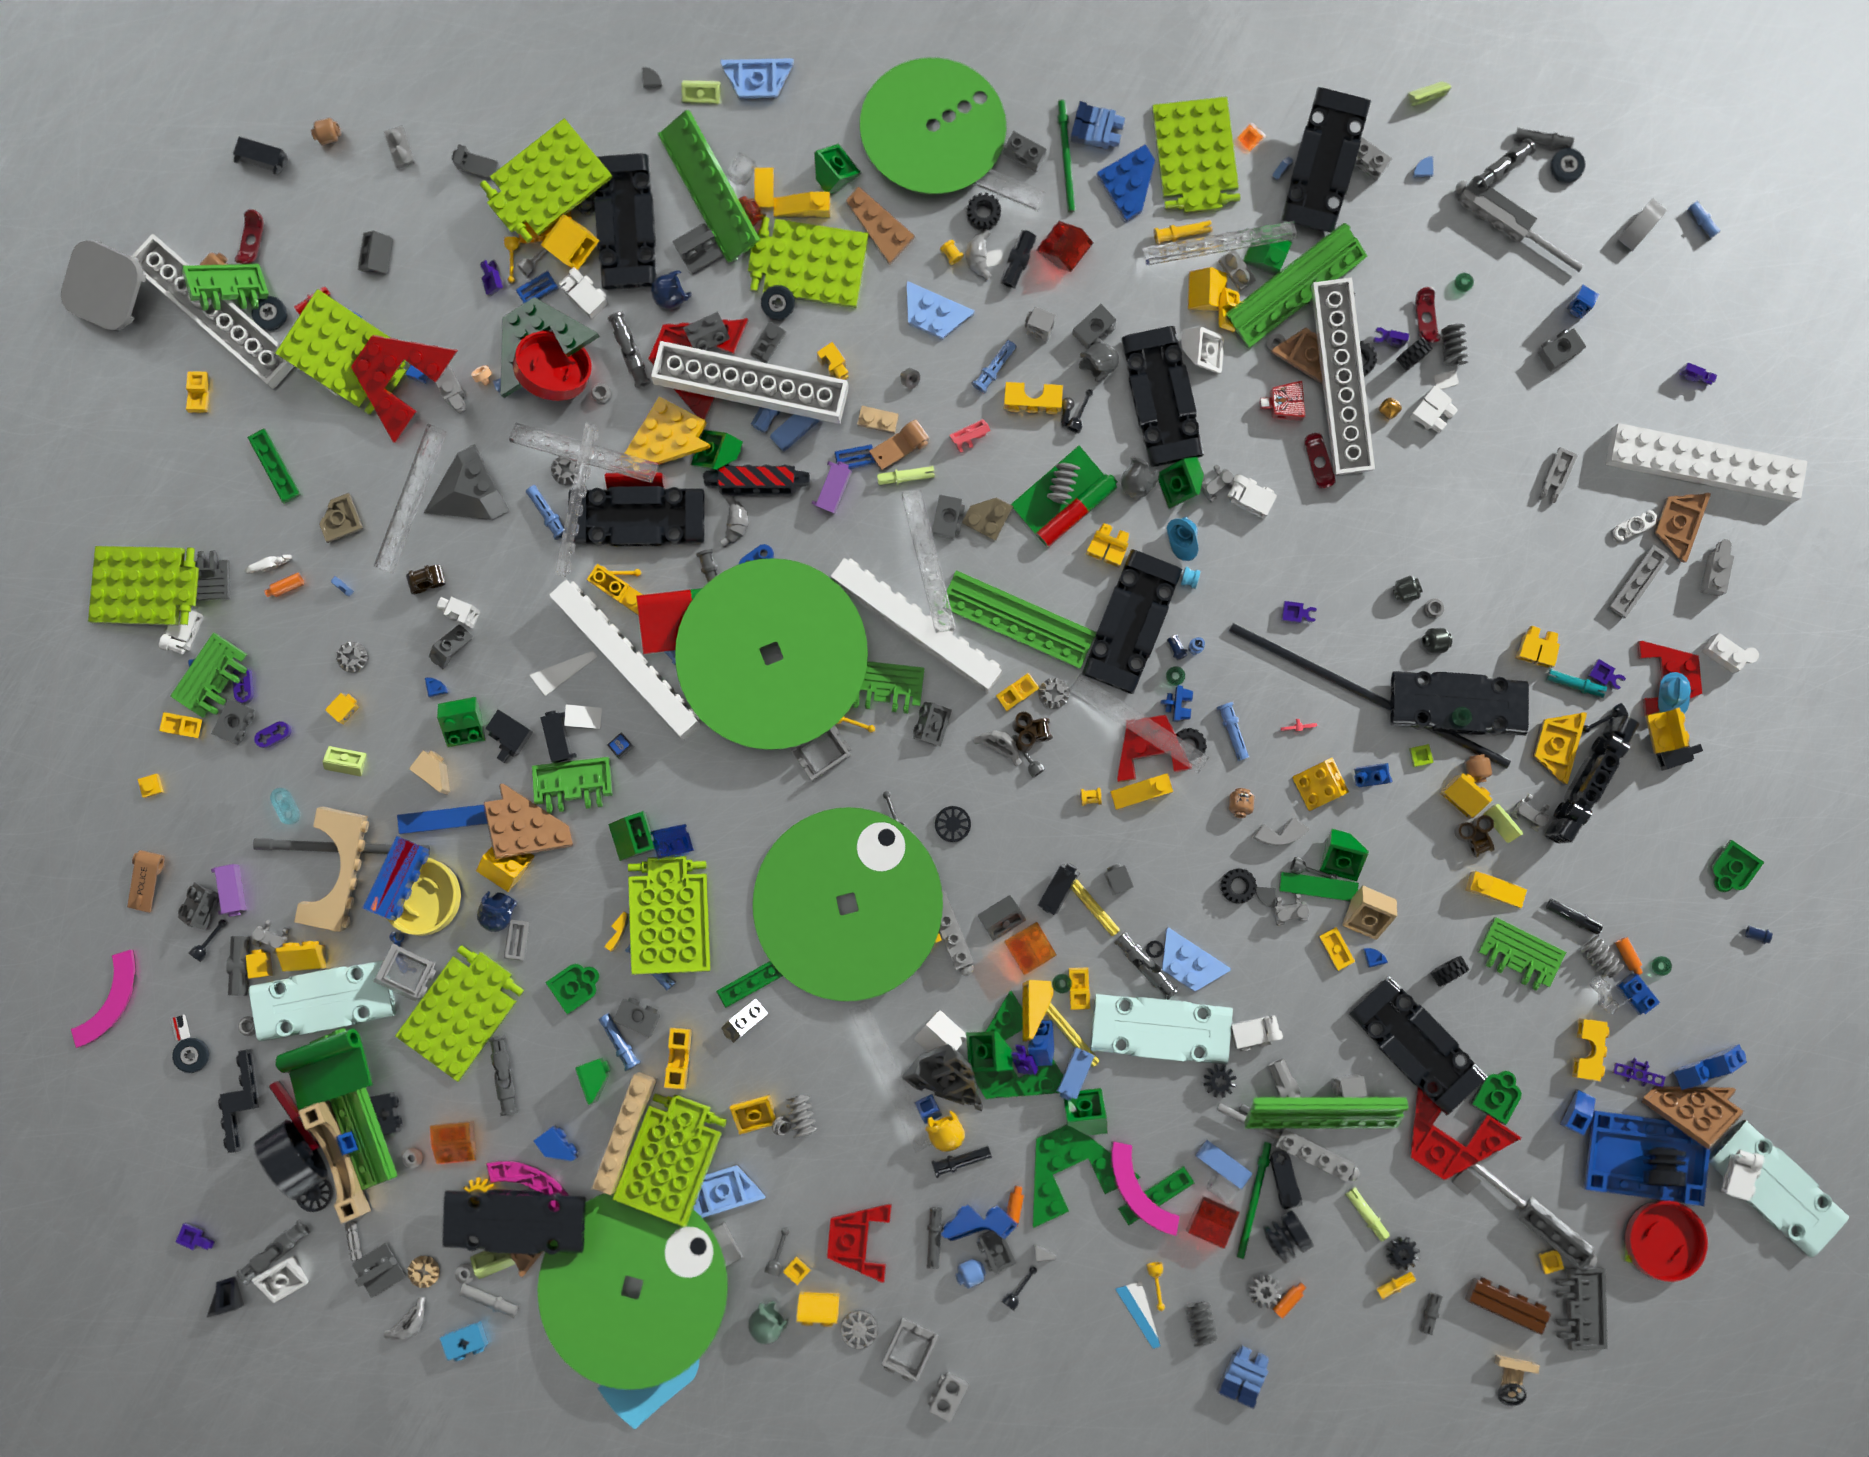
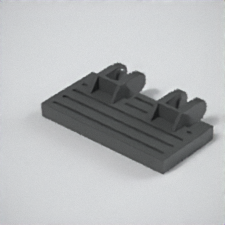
[194,550,230,600]
[1556,1267,1607,1351]

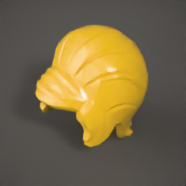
[925,1111,965,1152]

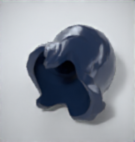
[651,270,692,309]
[477,891,517,932]

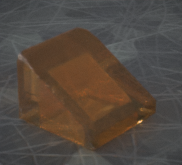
[1237,123,1266,151]

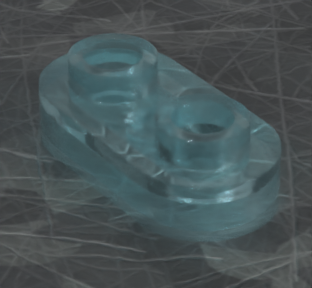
[270,788,300,825]

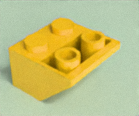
[541,214,599,270]
[1440,773,1493,819]
[476,847,535,892]
[276,941,326,972]
[797,1292,840,1327]

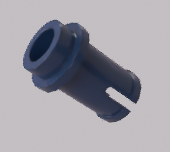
[1167,634,1187,660]
[1745,925,1773,944]

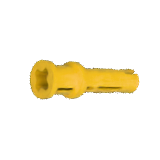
[1154,220,1212,245]

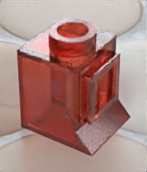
[738,196,767,227]

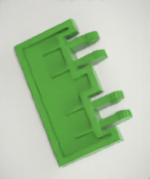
[182,264,269,311]
[170,632,247,718]
[853,661,925,714]
[532,757,612,813]
[1478,917,1566,991]

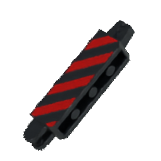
[703,464,810,495]

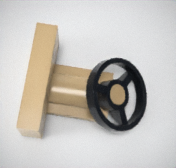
[1495,1355,1540,1406]

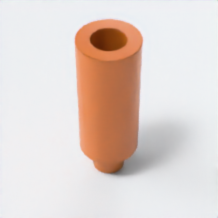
[264,572,304,597]
[1615,937,1643,975]
[1006,1186,1024,1227]
[1272,1282,1306,1319]

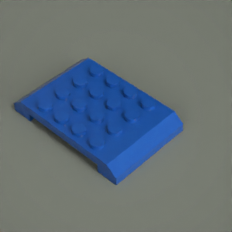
[1584,1110,1710,1206]

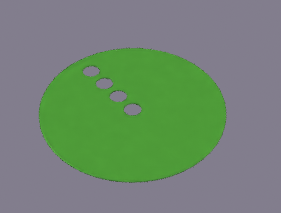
[860,58,1006,194]

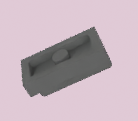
[358,231,393,274]
[978,895,1026,941]

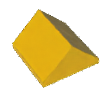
[1188,267,1227,311]
[729,1094,776,1135]

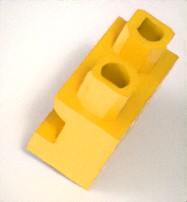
[817,342,849,380]
[1086,523,1129,568]
[1515,626,1560,669]

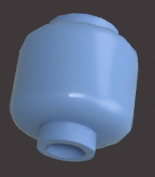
[955,1259,986,1289]

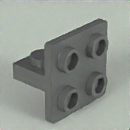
[673,223,723,273]
[178,882,219,930]
[352,1243,405,1297]

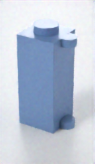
[1057,1047,1095,1101]

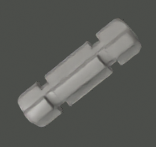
[344,1221,362,1261]

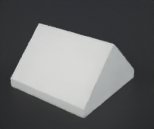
[913,1010,966,1052]
[252,1256,308,1303]

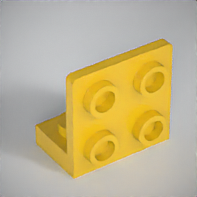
[1645,708,1690,754]
[1292,758,1349,811]

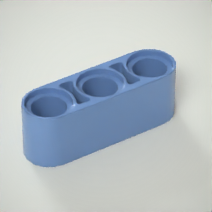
[770,414,820,451]
[1195,1140,1253,1190]

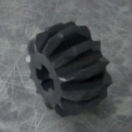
[1203,1064,1237,1098]
[1386,1236,1420,1271]

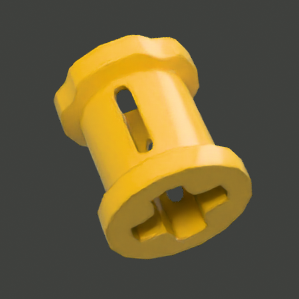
[940,240,964,265]
[1080,787,1102,806]

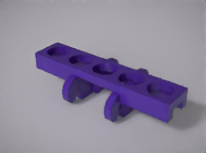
[1612,1058,1666,1087]

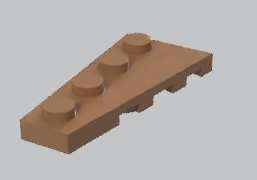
[846,187,915,265]

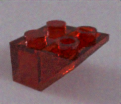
[1037,221,1093,272]
[1186,1196,1240,1249]

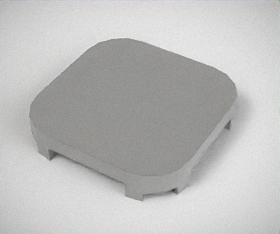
[61,240,146,330]

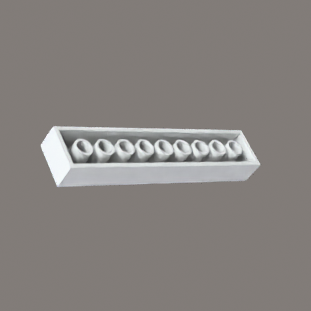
[131,233,295,390]
[1311,277,1375,476]
[651,341,849,424]
[1605,423,1808,503]
[831,558,1002,694]
[549,579,701,740]

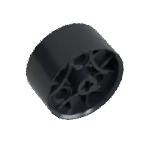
[254,1120,328,1200]

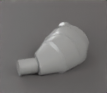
[965,229,992,280]
[720,495,749,547]
[973,730,1021,766]
[384,1297,426,1340]

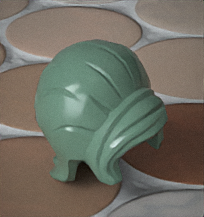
[748,1301,788,1344]

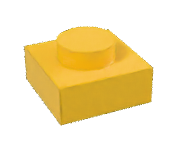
[137,774,163,798]
[1538,1249,1564,1274]
[783,1256,811,1285]

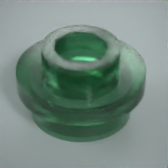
[1454,273,1474,292]
[1166,666,1185,686]
[1452,707,1472,727]
[1652,956,1672,976]
[1052,974,1072,993]

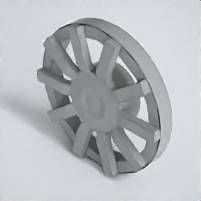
[840,1311,878,1349]

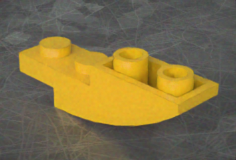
[586,564,643,615]

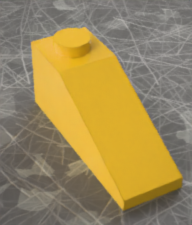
[774,192,830,217]
[1110,773,1173,810]
[1465,871,1527,908]
[1022,980,1053,1042]

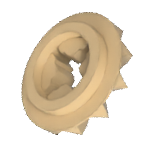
[408,1256,440,1288]

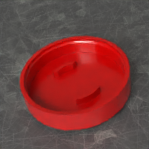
[513,331,592,401]
[1625,1201,1708,1282]

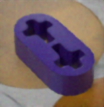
[233,668,254,704]
[254,721,291,748]

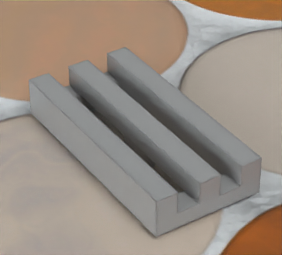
[504,920,530,961]

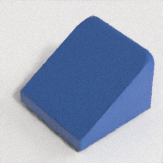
[405,365,428,384]
[915,1094,942,1124]
[335,1131,358,1155]

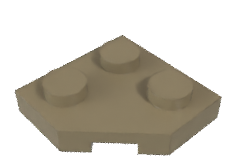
[319,493,363,543]
[962,497,1013,541]

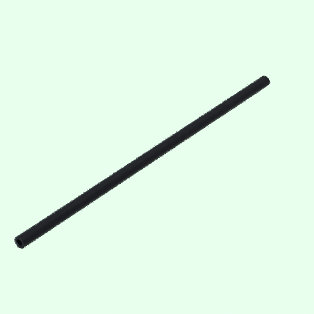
[1229,623,1511,769]

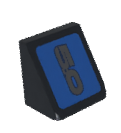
[607,732,634,759]

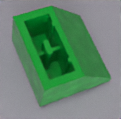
[437,697,485,747]
[608,811,657,861]

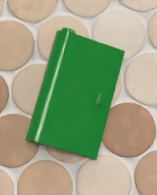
[275,1029,373,1110]

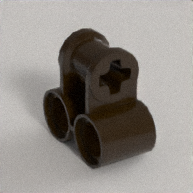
[406,565,446,594]
[1012,712,1053,752]
[1455,815,1495,858]

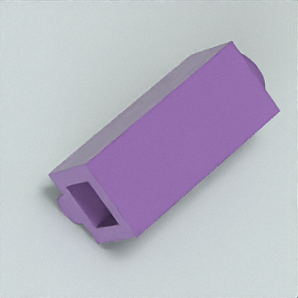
[811,461,852,513]
[211,864,246,917]

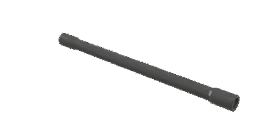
[253,838,430,855]

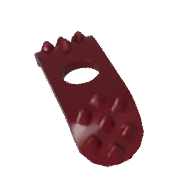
[235,209,263,264]
[1415,287,1441,343]
[1304,433,1336,488]

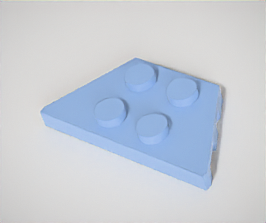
[721,58,794,99]
[907,282,974,339]
[1162,927,1231,991]
[694,1165,766,1218]

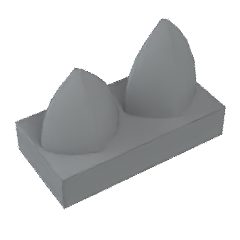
[384,126,415,169]
[1218,249,1256,291]

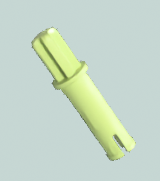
[877,466,935,485]
[1345,1187,1390,1242]

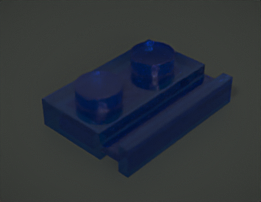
[650,824,694,859]

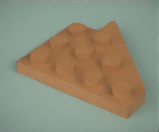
[483,784,573,859]
[1642,1086,1744,1150]

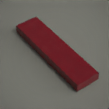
[269,1081,321,1151]

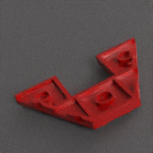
[648,318,749,420]
[351,335,458,443]
[1410,1082,1522,1180]

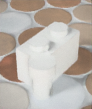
[558,267,608,319]
[1227,474,1277,519]
[159,610,203,654]
[1701,633,1759,673]
[1231,1015,1283,1051]
[1720,1149,1764,1201]

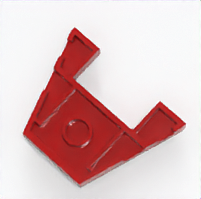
[1637,641,1702,716]
[1117,715,1192,782]
[827,1204,891,1283]

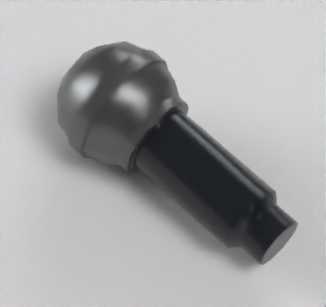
[1061,397,1075,427]

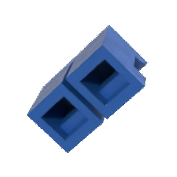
[1616,974,1660,1015]

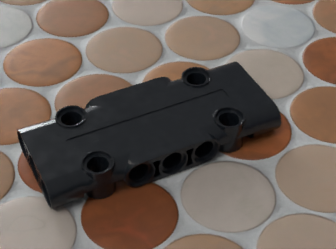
[1281,87,1371,233]
[594,153,656,290]
[1121,326,1204,467]
[568,486,704,547]
[1082,549,1182,694]
[1390,671,1529,736]
[1545,716,1640,844]
[1349,976,1488,1116]
[442,1189,586,1255]

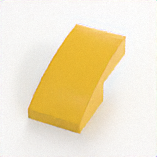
[754,168,774,207]
[1219,287,1240,332]
[186,371,208,413]
[996,673,1040,711]
[159,712,202,738]
[604,911,629,952]
[1068,967,1090,1010]

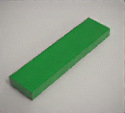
[247,428,301,504]
[1279,872,1359,902]
[716,961,783,1008]
[1118,1166,1194,1226]

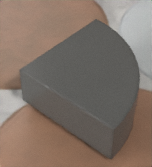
[642,67,662,88]
[1256,887,1275,908]

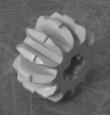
[1248,1274,1282,1309]

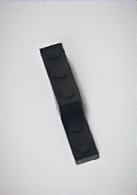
[218,1049,259,1153]

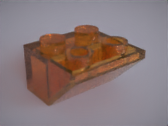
[1004,922,1057,975]
[430,1121,477,1164]

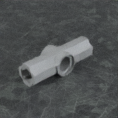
[1268,1059,1301,1098]

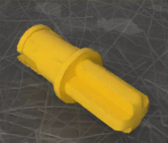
[1376,1272,1416,1300]

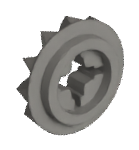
[551,454,582,485]
[336,642,368,672]
[1039,678,1069,709]

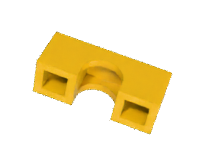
[1004,382,1063,414]
[1572,1019,1609,1081]
[664,1027,692,1089]

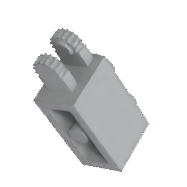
[435,365,466,413]
[1700,539,1734,596]

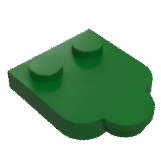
[1711,840,1764,892]
[545,964,599,1015]
[1471,1071,1522,1125]

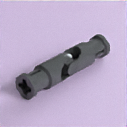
[1473,139,1536,191]
[607,312,651,388]
[1114,931,1180,1000]
[488,1035,518,1116]
[236,1220,310,1285]

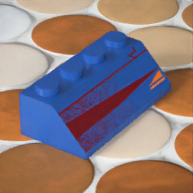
[363,836,429,921]

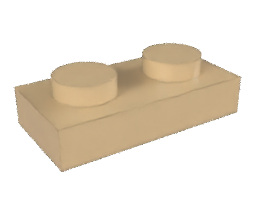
[857,406,899,434]

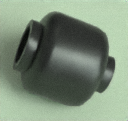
[1393,576,1423,604]
[1422,628,1453,653]

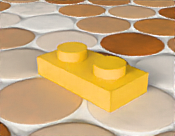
[1318,927,1355,971]

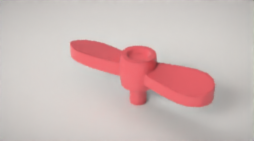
[1281,719,1317,731]

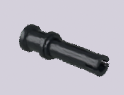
[931,1146,992,1178]

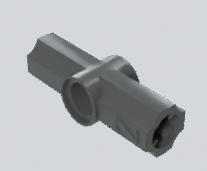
[226,936,249,996]

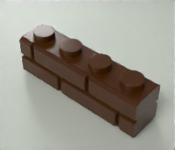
[1465,1277,1551,1335]

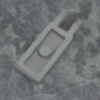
[1539,447,1578,503]

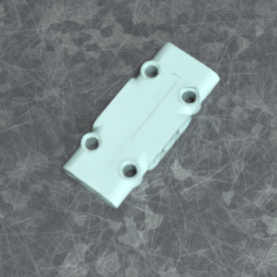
[249,960,396,1042]
[1090,994,1232,1065]
[1709,1120,1849,1258]

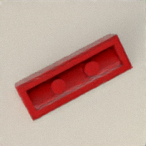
[605,473,664,489]

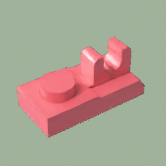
[949,419,991,452]

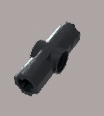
[1000,230,1037,289]

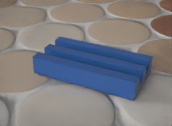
[516,271,558,303]
[835,444,876,469]

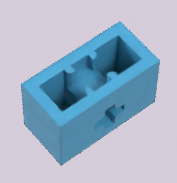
[440,1321,489,1362]

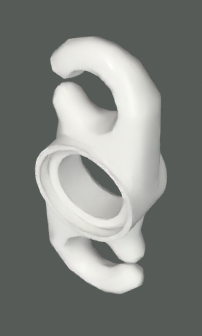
[1613,510,1658,541]
[245,554,292,574]

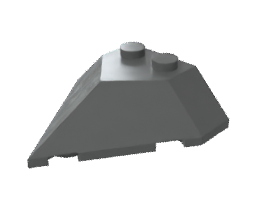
[424,444,509,520]
[902,1044,983,1111]

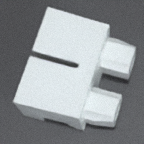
[1409,386,1458,433]
[436,597,480,629]

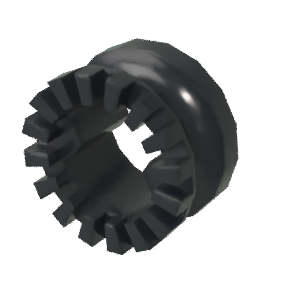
[578,197,595,215]
[1146,940,1164,958]

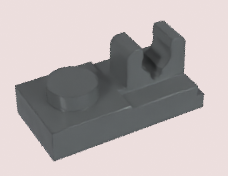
[750,321,786,363]

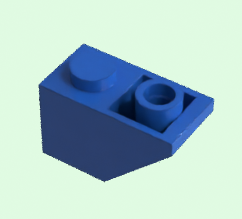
[1567,284,1599,318]
[1028,1020,1054,1066]
[1560,1089,1596,1135]
[534,1125,578,1161]

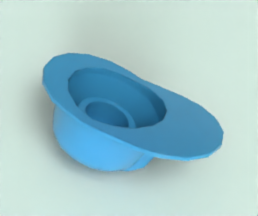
[1167,517,1198,561]
[1658,672,1691,714]

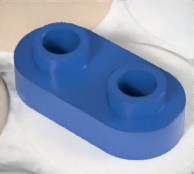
[739,544,774,564]

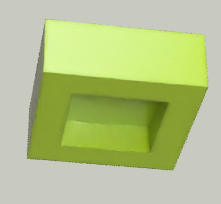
[1409,744,1434,767]

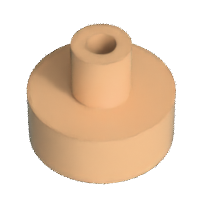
[471,365,492,385]

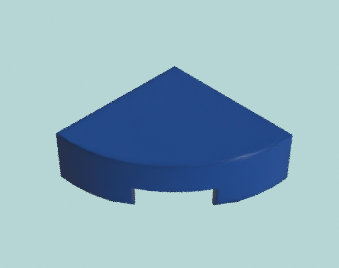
[425,678,448,697]
[1363,948,1388,968]

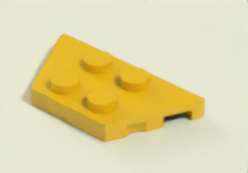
[1533,712,1587,785]

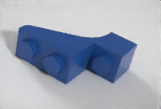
[1674,1044,1747,1090]
[941,1205,1018,1241]

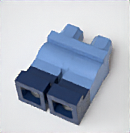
[1071,101,1125,149]
[1217,1345,1269,1409]

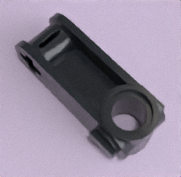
[1270,1150,1303,1210]

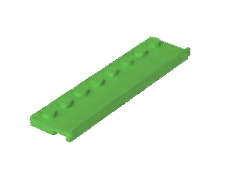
[658,110,760,262]
[1225,223,1368,348]
[940,570,1097,669]
[309,1028,397,1190]
[1244,1097,1408,1129]

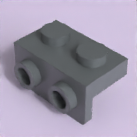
[683,312,730,350]
[977,1230,1016,1275]

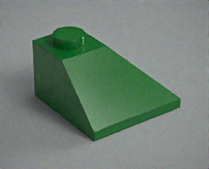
[814,144,862,193]
[1243,227,1292,275]
[690,430,743,470]
[1158,457,1204,509]
[1320,829,1369,881]
[966,1031,1013,1072]
[575,1058,610,1105]
[1063,1088,1108,1136]

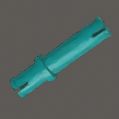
[1546,669,1607,698]

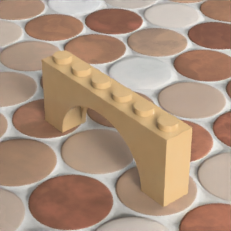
[294,806,369,932]
[592,1072,658,1195]
[299,1101,371,1223]

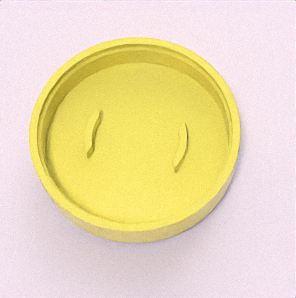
[386,858,461,936]

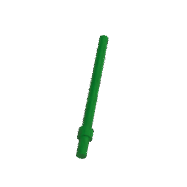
[1057,100,1075,212]
[1237,1141,1272,1259]

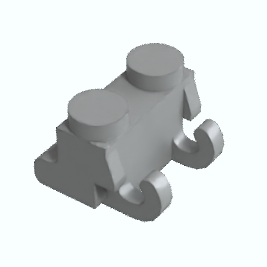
[1201,465,1234,503]
[1511,794,1550,832]
[1274,894,1309,926]
[252,920,289,955]

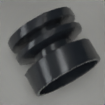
[1643,1147,1686,1187]
[1263,1210,1314,1264]

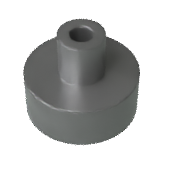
[900,368,920,389]

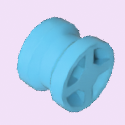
[1180,567,1201,589]

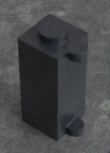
[233,136,287,175]
[540,711,577,763]
[1038,863,1080,915]

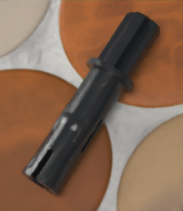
[1546,898,1603,935]

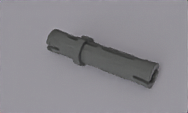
[1515,128,1574,148]
[927,1207,943,1269]

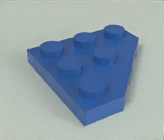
[1097,144,1155,222]

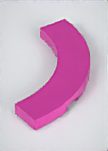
[71,950,136,1048]
[1111,1142,1179,1236]
[486,1161,569,1208]

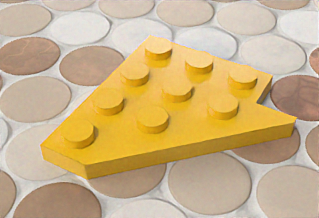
[620,396,711,471]

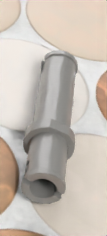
[459,1284,519,1318]

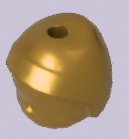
[1379,397,1402,419]

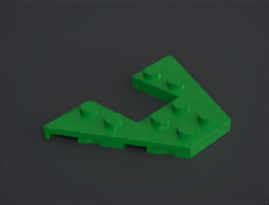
[973,990,1063,1099]
[1033,1124,1140,1228]

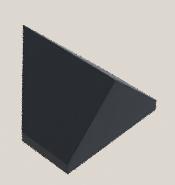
[206,1276,244,1318]

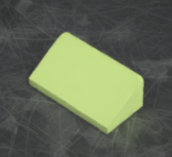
[682,80,720,103]
[1408,82,1451,106]
[322,746,366,776]
[1483,804,1523,843]
[470,1251,515,1279]

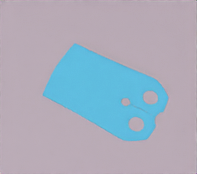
[597,1359,699,1429]

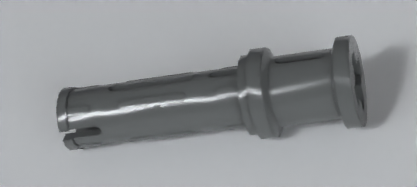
[696,549,718,582]

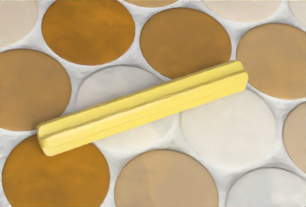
[1072,880,1120,936]
[1046,1003,1100,1067]

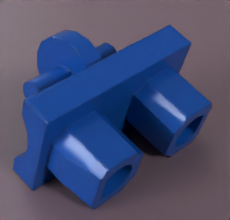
[1161,685,1193,722]
[1354,763,1393,787]

